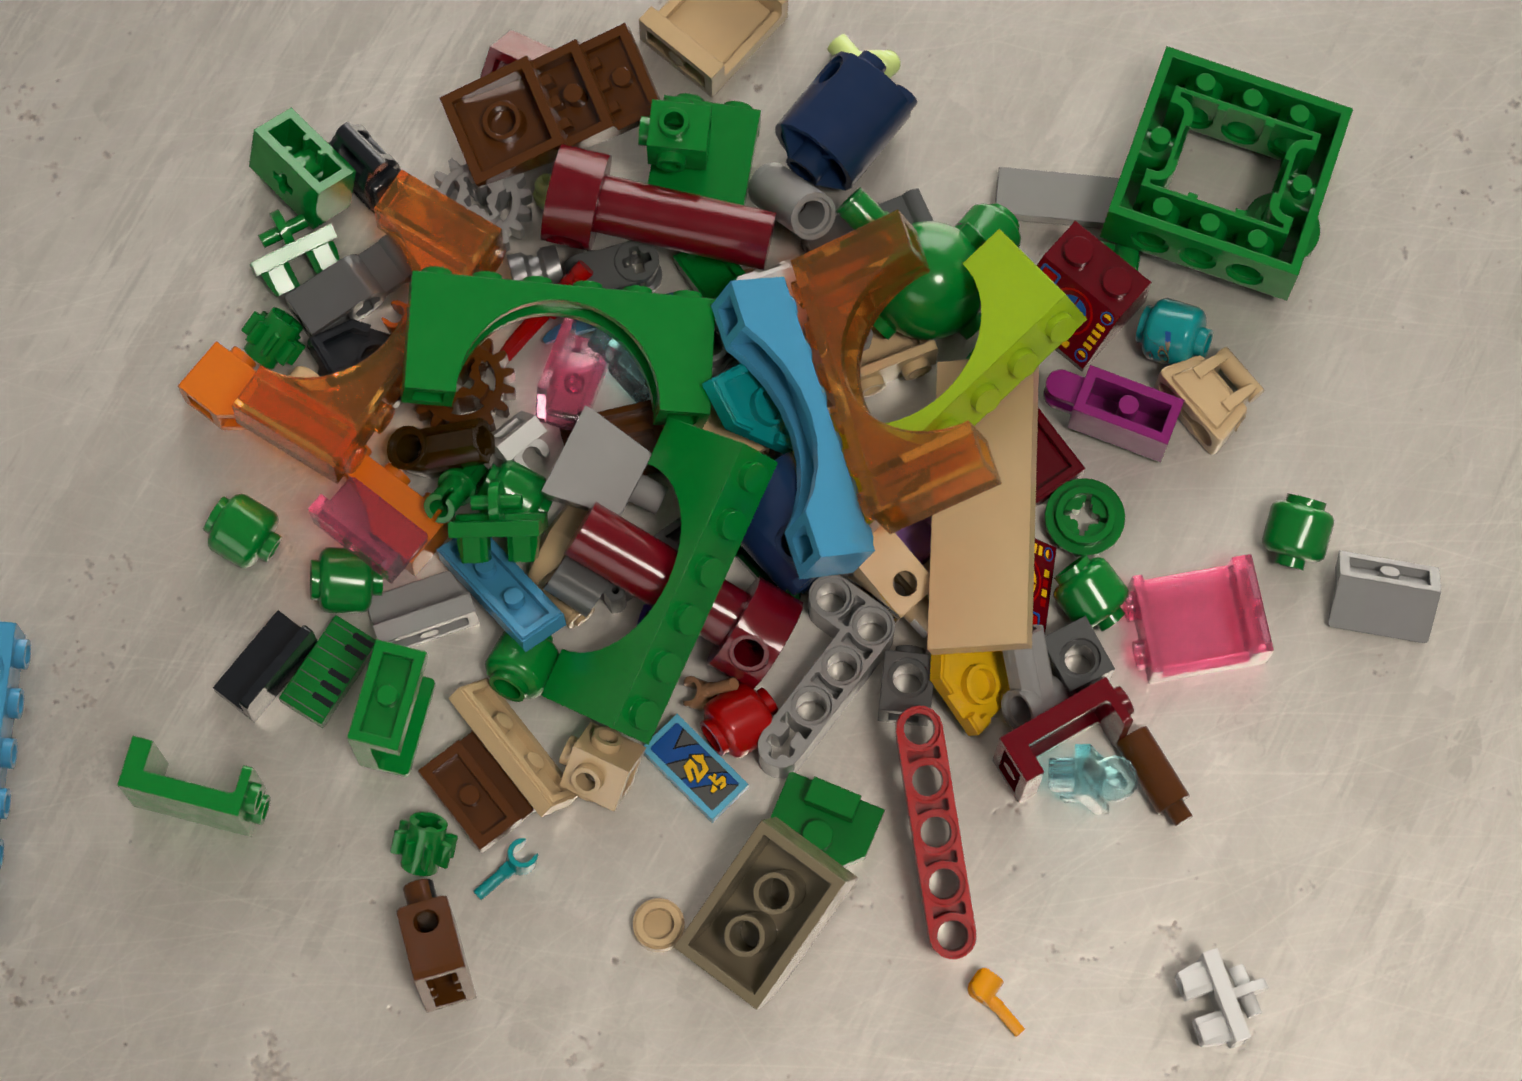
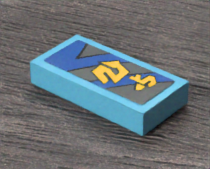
[644,714,749,823]

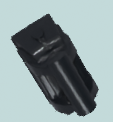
[328,122,414,219]

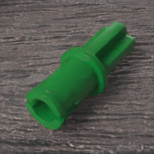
[424,464,488,523]

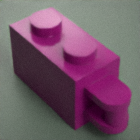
[1043,365,1185,463]

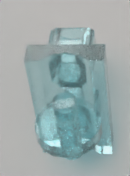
[1048,744,1138,815]

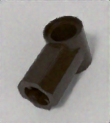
[387,418,495,479]

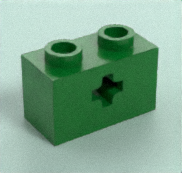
[249,107,356,229]

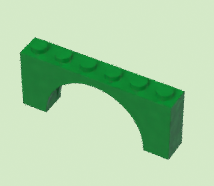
[401,266,716,429]
[541,417,778,745]

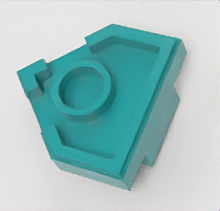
[702,363,793,454]

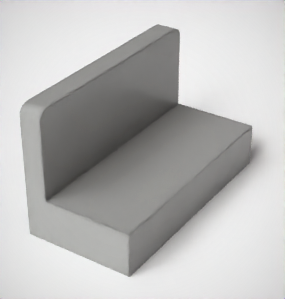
[1329,550,1441,643]
[368,570,479,648]

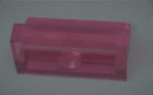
[535,317,613,431]
[308,477,428,584]

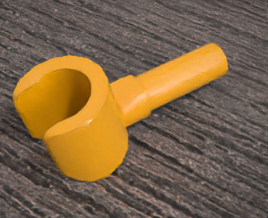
[968,968,1025,1037]

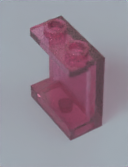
[1122,554,1274,684]

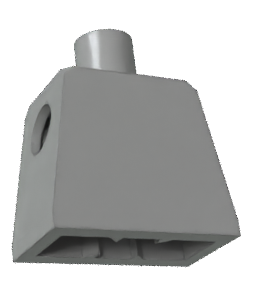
[541,405,669,516]

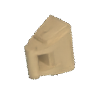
[1154,346,1265,455]

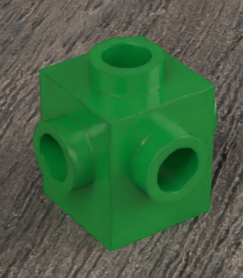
[638,96,712,172]

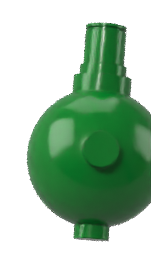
[836,187,987,340]

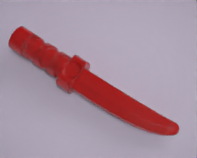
[499,260,594,364]

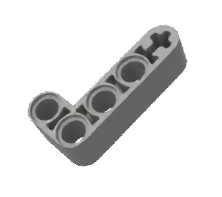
[758,575,895,779]

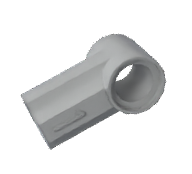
[1001,624,1069,730]

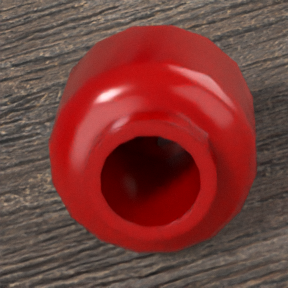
[700,683,778,759]

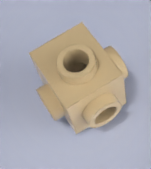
[559,721,646,811]

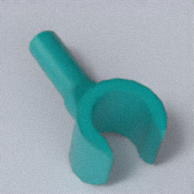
[474,838,538,900]

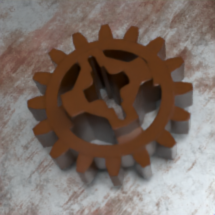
[411,338,517,432]

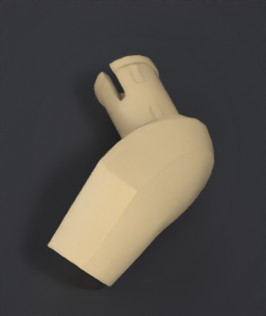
[528,505,595,629]

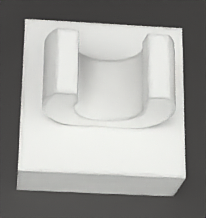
[493,410,550,468]

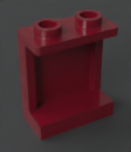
[992,677,1134,803]

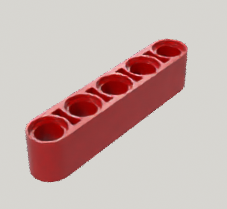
[895,706,976,959]

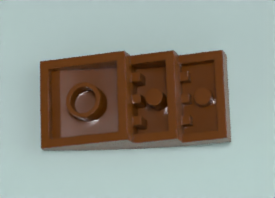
[439,23,661,187]

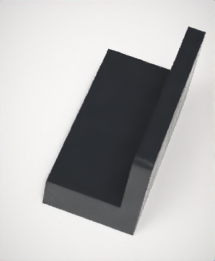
[213,610,317,723]

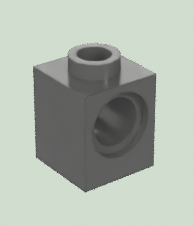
[1045,616,1115,698]
[877,645,933,726]

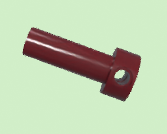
[541,144,777,270]
[564,502,803,689]

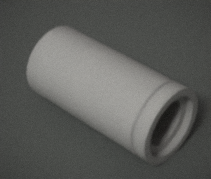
[748,163,836,240]

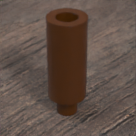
[1115,726,1193,827]

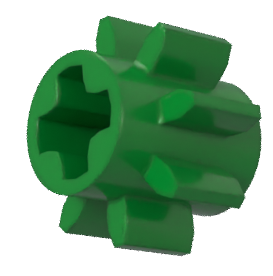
[241,307,306,369]
[390,812,458,876]

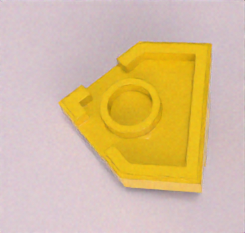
[930,651,1010,736]

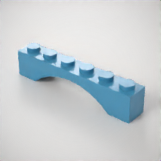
[711,277,875,579]

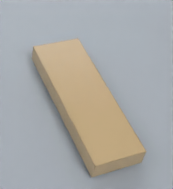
[448,678,578,817]

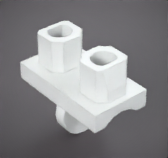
[1175,948,1269,1049]

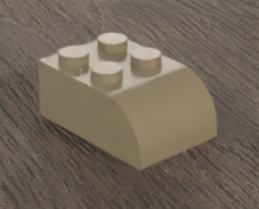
[674,817,858,1010]

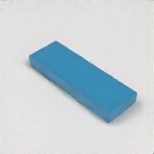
[436,537,567,652]

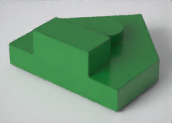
[770,772,885,867]

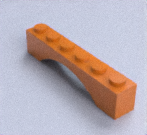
[178,341,448,577]

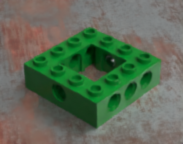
[1100,46,1353,301]

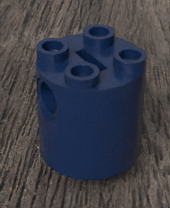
[775,50,917,191]
[741,452,819,596]

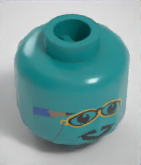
[1136,298,1213,366]

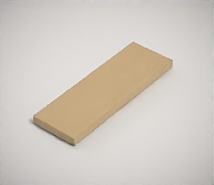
[927,359,1039,655]

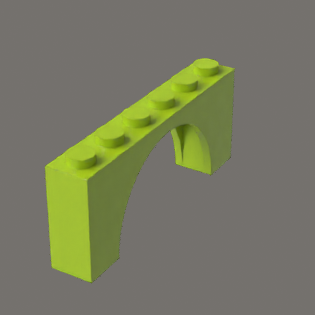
[792,229,1087,525]

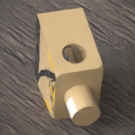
[839,522,930,638]

